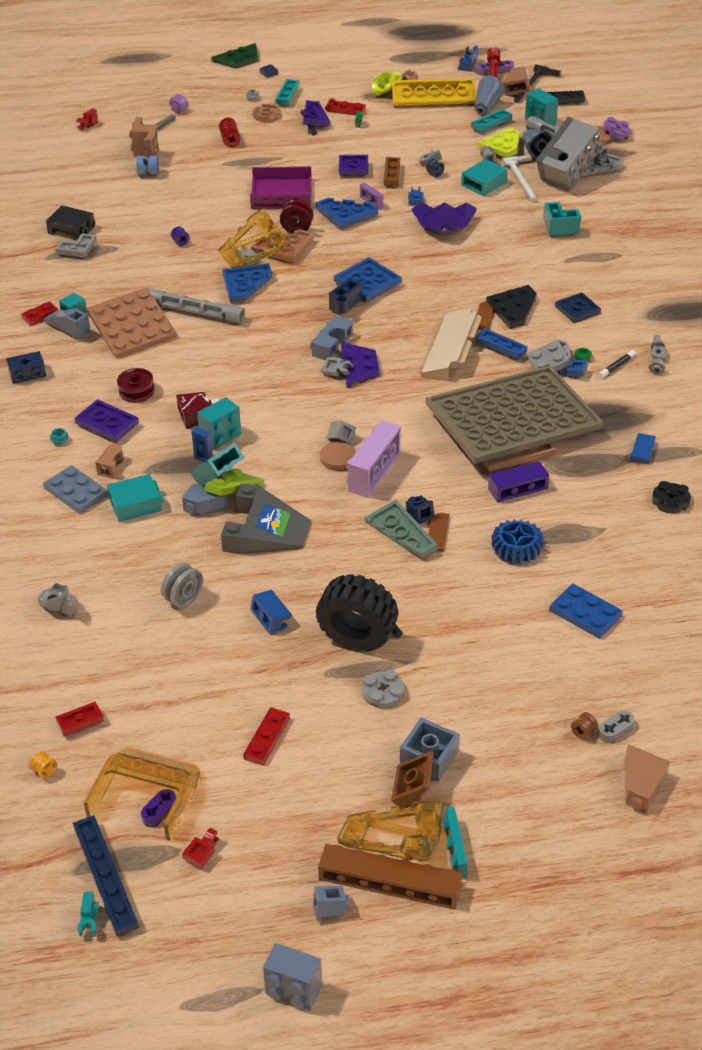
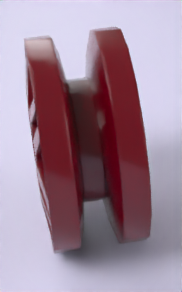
[279,199,314,234]
[117,368,155,403]

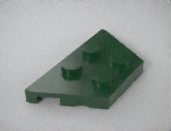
[211,43,258,69]

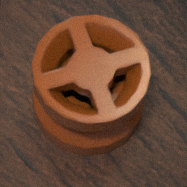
[571,712,598,740]

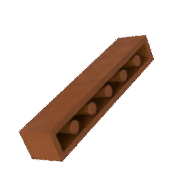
[318,844,463,910]

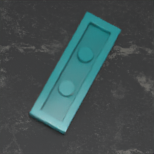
[275,79,300,106]
[471,109,513,133]
[442,807,468,878]

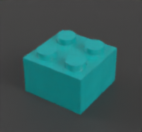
[525,88,558,126]
[197,397,242,450]

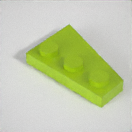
[204,469,264,496]

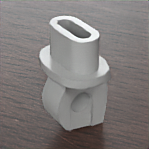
[420,149,443,166]
[651,335,666,362]

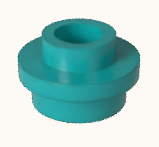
[50,428,69,444]

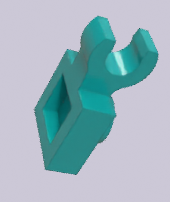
[77,892,99,937]

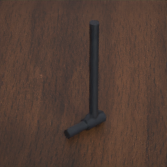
[514,64,561,103]

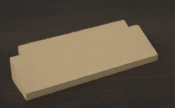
[421,308,481,381]

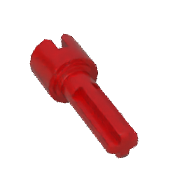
[487,47,501,78]

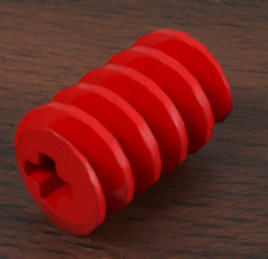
[219,117,241,147]

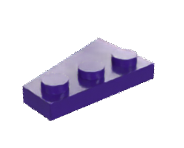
[303,100,330,127]

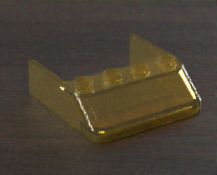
[84,747,201,841]

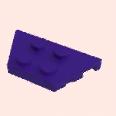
[341,342,379,388]

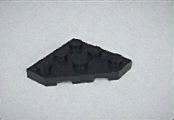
[486,285,537,329]

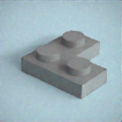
[56,233,97,258]

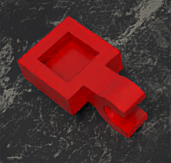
[182,827,219,869]

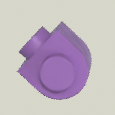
[169,94,189,113]

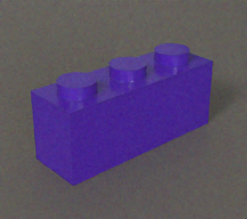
[488,461,549,502]

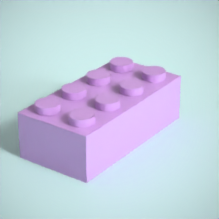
[346,420,401,498]

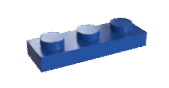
[476,328,528,360]

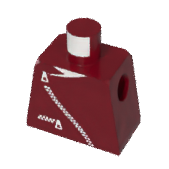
[176,392,219,429]

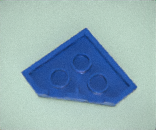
[315,198,378,228]
[222,263,272,302]

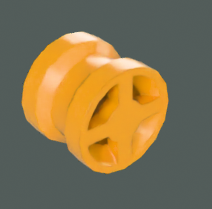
[29,751,58,779]

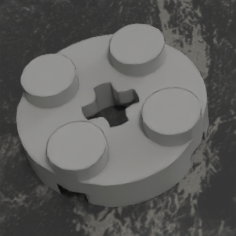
[362,669,404,709]

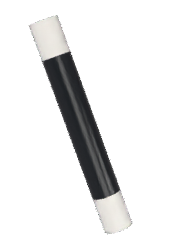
[598,350,636,379]

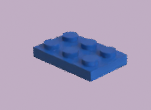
[549,583,623,639]

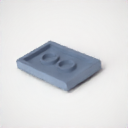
[43,465,108,514]

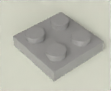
[527,339,571,371]

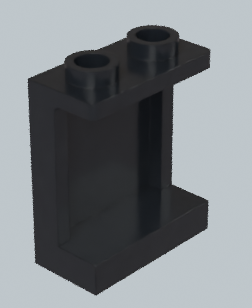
[46,205,96,240]

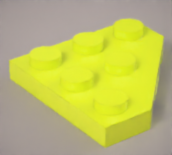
[478,128,520,158]

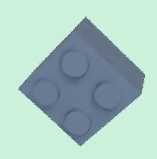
[400,718,460,781]
[263,943,322,1010]

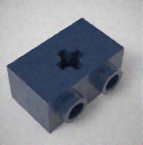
[6,351,46,384]

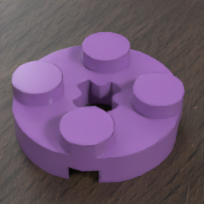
[602,117,631,139]

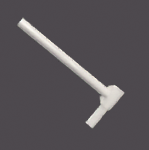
[502,155,537,202]

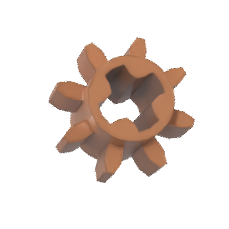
[401,69,418,80]

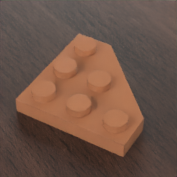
[251,230,314,263]

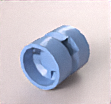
[136,156,159,175]

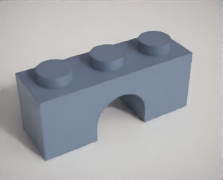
[310,315,353,360]

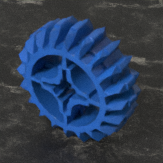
[491,519,544,564]

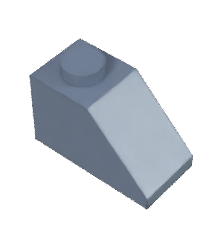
[182,483,227,516]

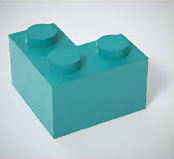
[543,202,581,236]

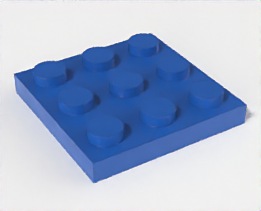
[334,257,402,302]

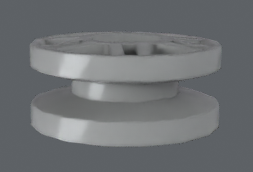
[161,562,204,608]

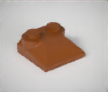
[391,751,434,808]

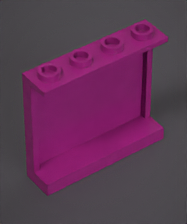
[250,166,312,209]

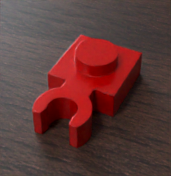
[76,108,98,130]

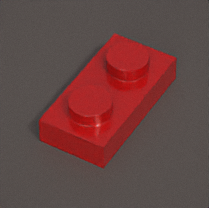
[21,301,58,326]
[55,701,104,737]

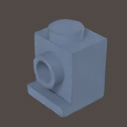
[313,885,350,921]

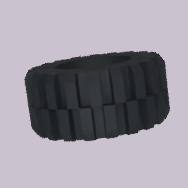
[315,574,399,652]

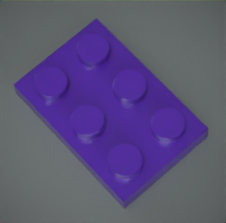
[74,399,139,442]

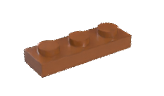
[384,157,401,187]

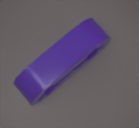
[141,789,177,827]

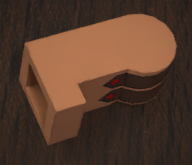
[95,444,124,479]

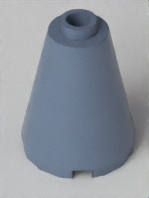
[475,76,505,114]
[522,129,553,159]

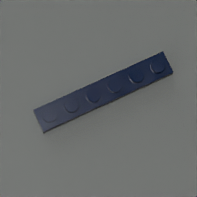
[73,815,139,937]

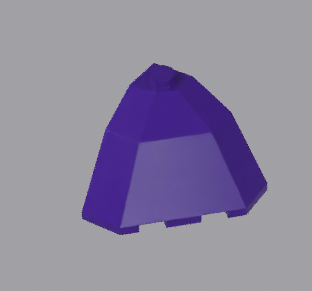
[412,202,477,234]

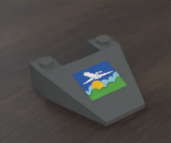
[221,483,311,554]

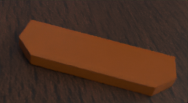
[477,301,494,330]
[428,513,449,552]

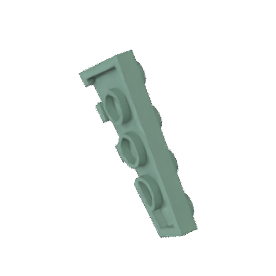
[364,500,438,559]

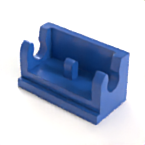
[458,45,478,72]
[250,590,292,635]

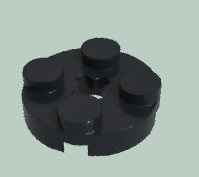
[652,481,691,514]

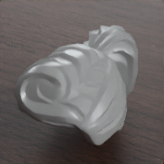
[38,583,79,617]

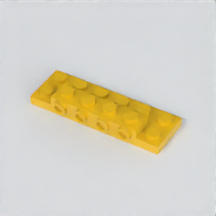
[392,78,476,106]

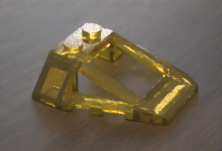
[218,208,291,268]
[337,800,442,862]

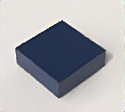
[260,64,278,77]

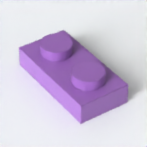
[360,182,384,210]

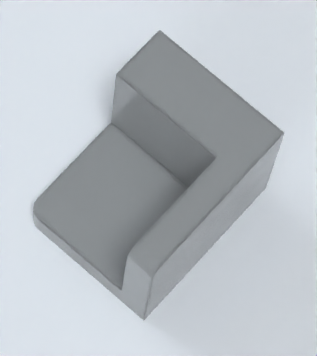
[327,420,356,444]

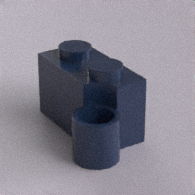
[329,278,363,314]

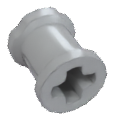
[480,146,496,163]

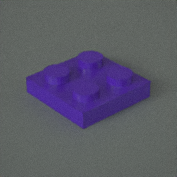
[339,155,369,177]

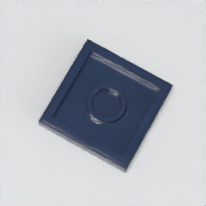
[555,292,601,323]

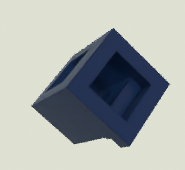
[405,495,435,524]

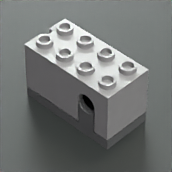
[536,117,602,191]

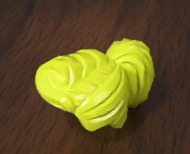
[370,72,403,96]

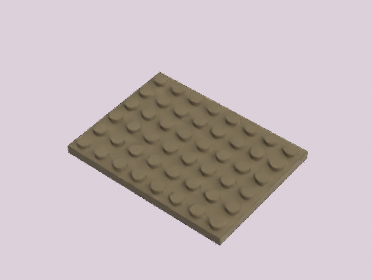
[425,365,604,464]

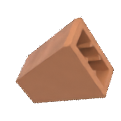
[502,66,531,96]
[625,744,670,813]

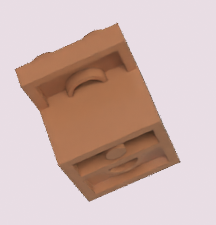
[129,117,159,158]

